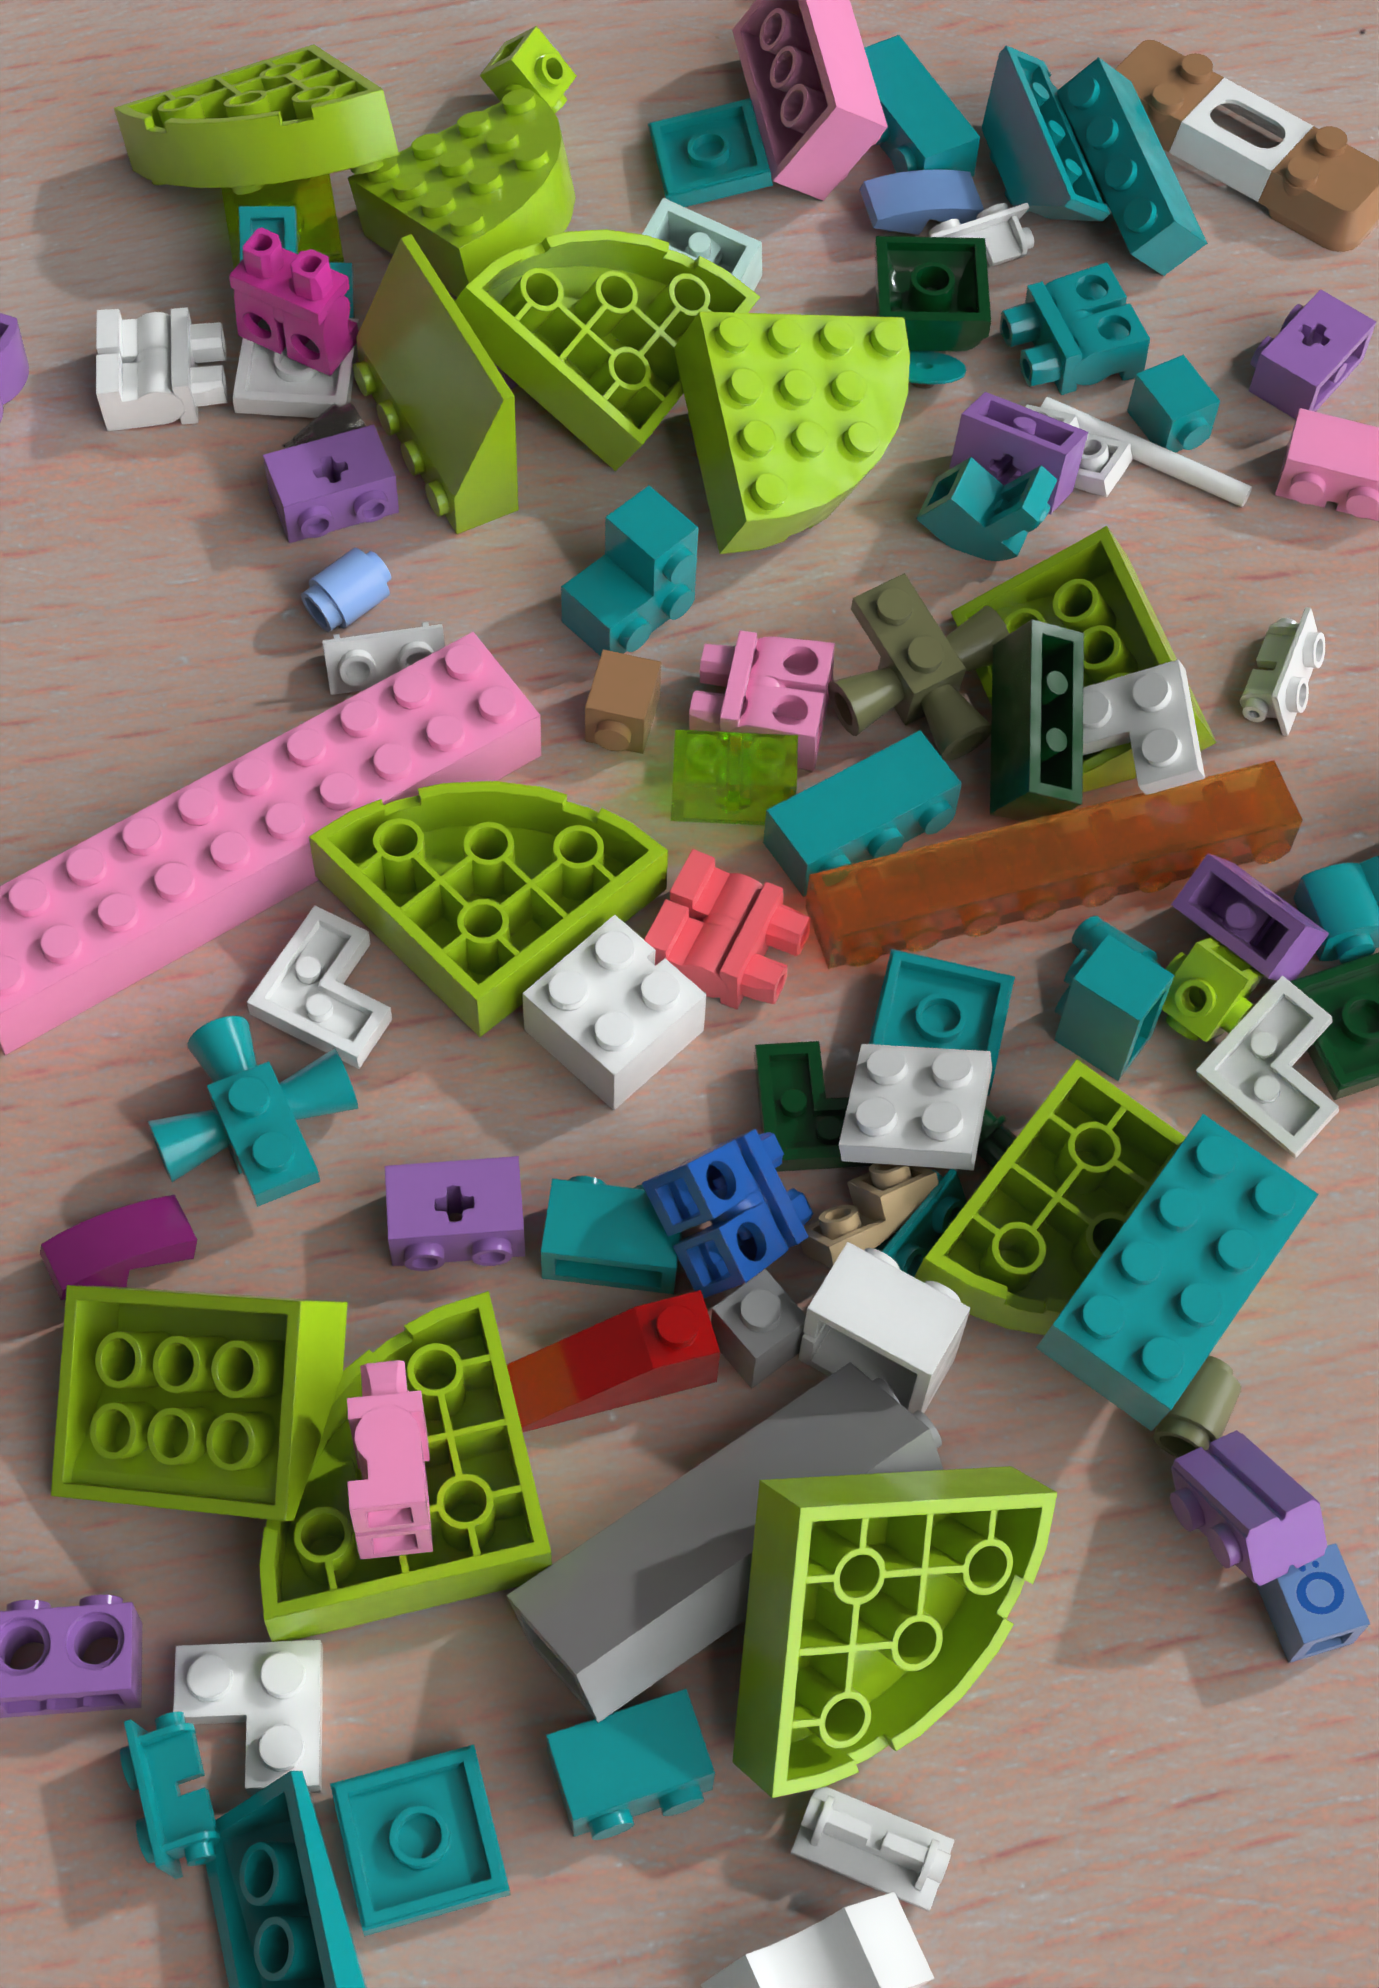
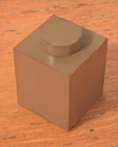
[585,649,661,754]

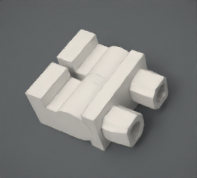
[96,307,228,431]

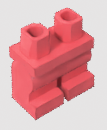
[644,849,811,1009]

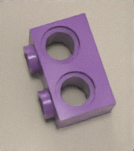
[0,1595,142,1718]

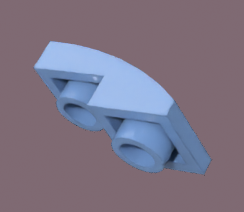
[859,169,984,235]

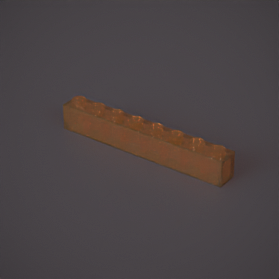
[805,760,1303,969]

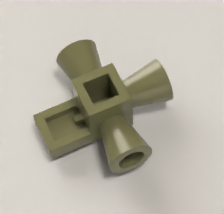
[828,573,1009,761]

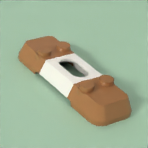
[1115,40,1379,252]

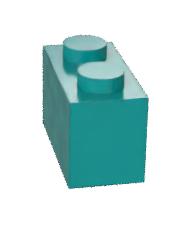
[1054,934,1175,1081]
[541,1176,682,1295]
[546,1689,715,1840]

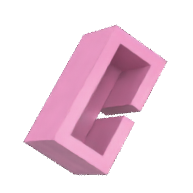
[1275,408,1379,521]

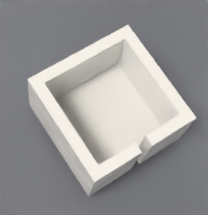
[522,915,706,1111]
[798,1242,971,1414]

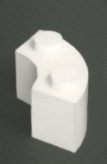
[701,1892,934,1988]

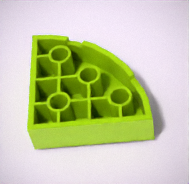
[114,44,399,195]
[348,88,576,297]
[454,229,760,471]
[674,312,910,554]
[309,781,668,1037]
[914,1059,1186,1335]
[259,1291,552,1642]
[732,1466,1057,1798]

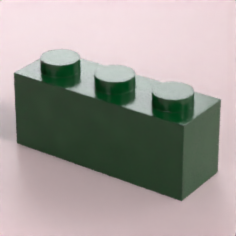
[990,619,1084,826]

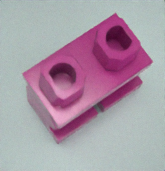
[229,227,359,376]

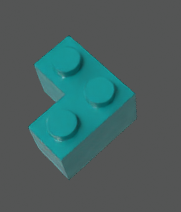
[561,485,699,657]

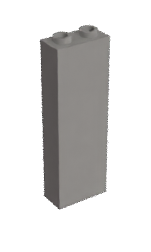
[507,1362,944,1723]

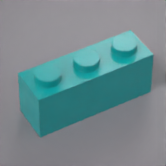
[864,35,980,177]
[763,730,962,897]

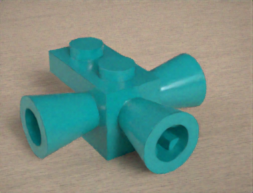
[147,1016,358,1207]

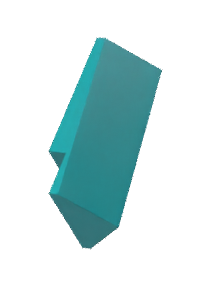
[205,1771,367,1988]

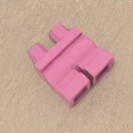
[689,630,835,771]
[347,1360,433,1560]

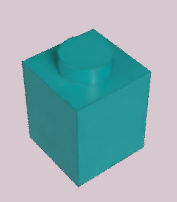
[1127,354,1220,453]

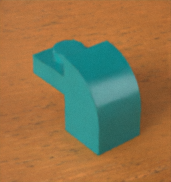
[916,457,1058,561]

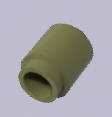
[1153,1355,1241,1458]

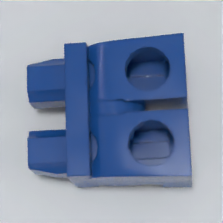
[642,1129,813,1298]

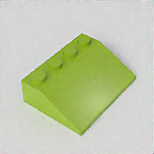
[353,234,519,534]
[951,526,1217,792]
[51,1285,348,1521]

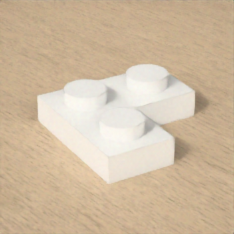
[1083,659,1205,795]
[247,905,392,1069]
[1196,975,1339,1159]
[173,1640,323,1795]

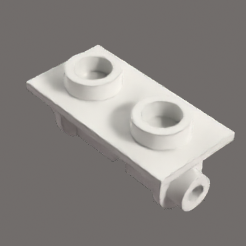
[928,203,1034,267]
[1240,607,1325,736]
[322,622,445,695]
[791,1786,955,1912]

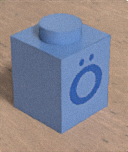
[1256,1543,1370,1663]

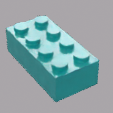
[1036,1114,1319,1431]

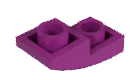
[40,1194,197,1300]

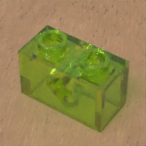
[671,729,798,826]

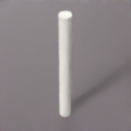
[1041,397,1252,507]

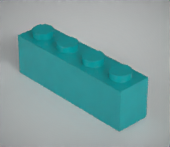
[1057,57,1208,276]

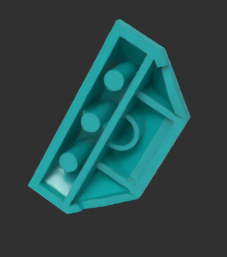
[981,45,1111,221]

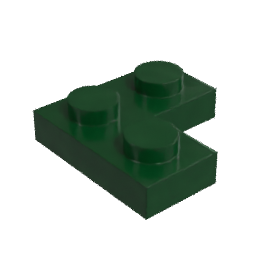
[754,1041,873,1172]

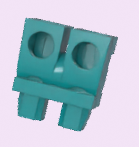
[1000,262,1150,395]

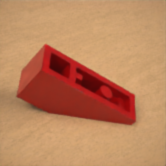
[507,1290,720,1432]

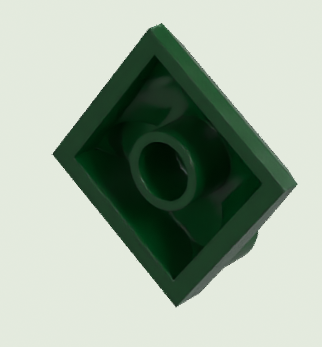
[875,236,991,352]

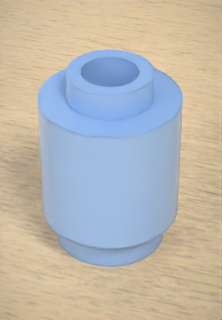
[301,548,391,632]

